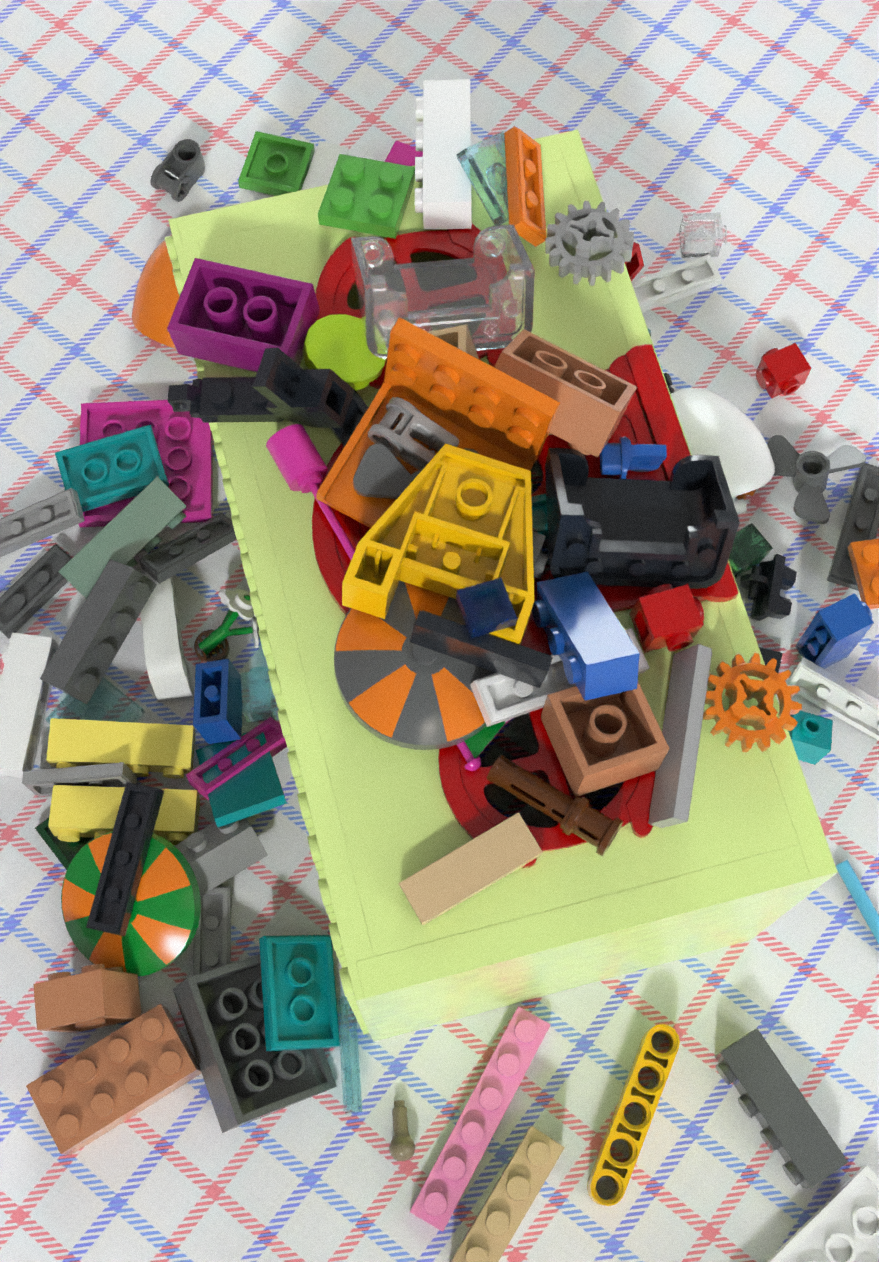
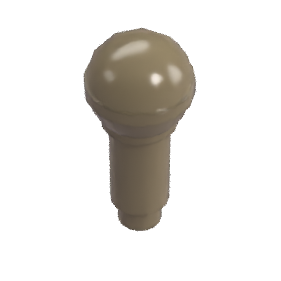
[389,1100,415,1161]

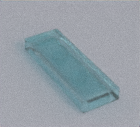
[337,996,362,1115]

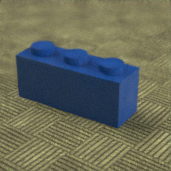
[532,572,640,701]
[795,593,874,669]

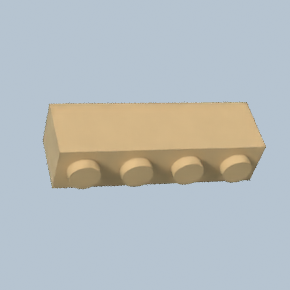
[450,1126,565,1262]

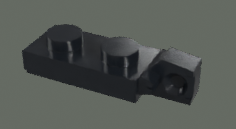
[168,377,285,423]

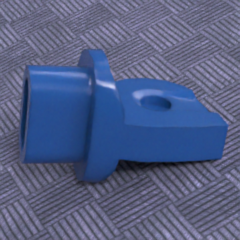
[600,436,667,479]

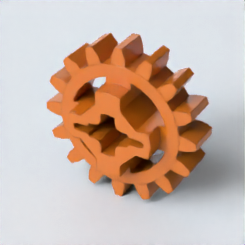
[703,653,802,753]

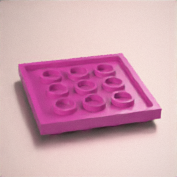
[79,400,213,528]

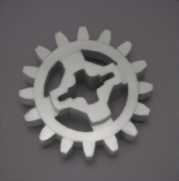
[545,201,634,286]

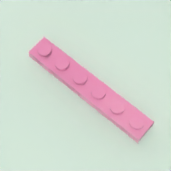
[410,1006,551,1232]

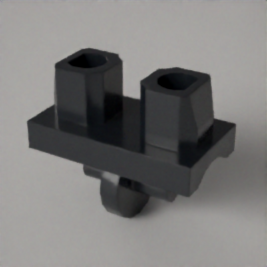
[740,554,797,621]

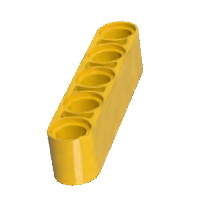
[587,1024,680,1206]

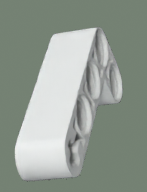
[140,571,193,702]

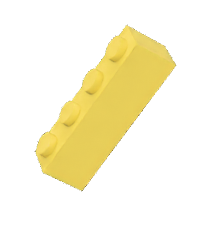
[46,718,196,779]
[48,785,200,845]

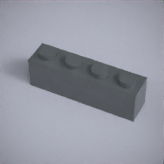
[40,559,157,704]
[715,1028,848,1188]

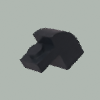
[252,348,355,428]

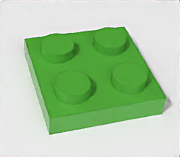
[238,131,315,196]
[318,154,416,239]

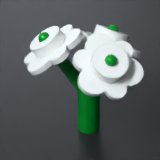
[198,589,260,655]

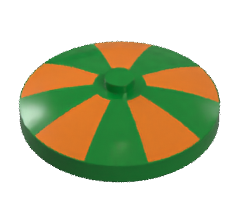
[61,832,201,977]

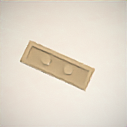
[399,812,543,925]

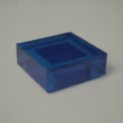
[456,578,517,638]

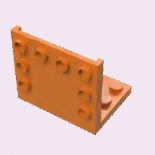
[316,317,560,528]

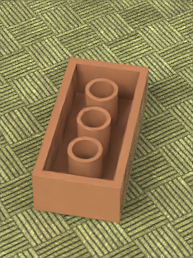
[26,1004,202,1155]

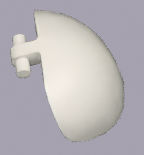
[671,388,775,514]

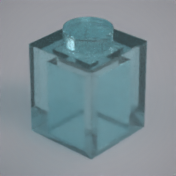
[241,667,279,722]

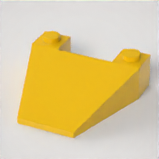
[342,443,534,645]

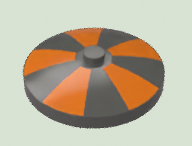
[334,581,495,750]

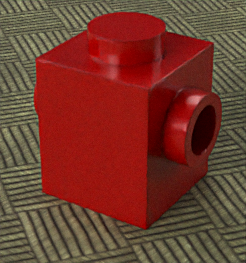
[756,343,812,399]
[629,584,704,653]

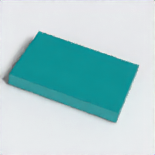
[55,425,169,512]
[196,732,287,827]
[259,935,340,1051]

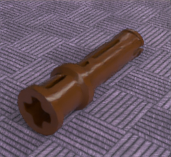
[487,754,623,857]

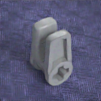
[368,397,459,470]

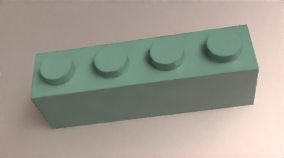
[58,476,187,599]

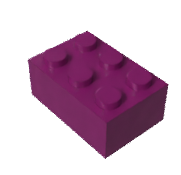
[167,258,320,372]

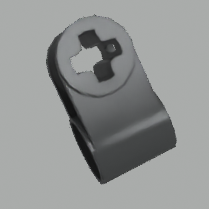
[150,139,205,202]

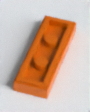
[504,126,547,247]

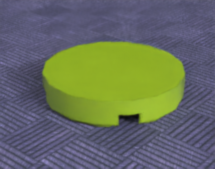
[302,314,387,390]

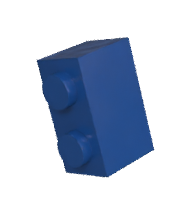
[193,659,243,744]

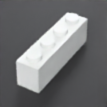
[415,79,472,229]
[0,633,59,778]

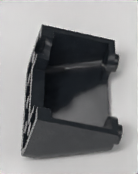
[545,448,740,589]

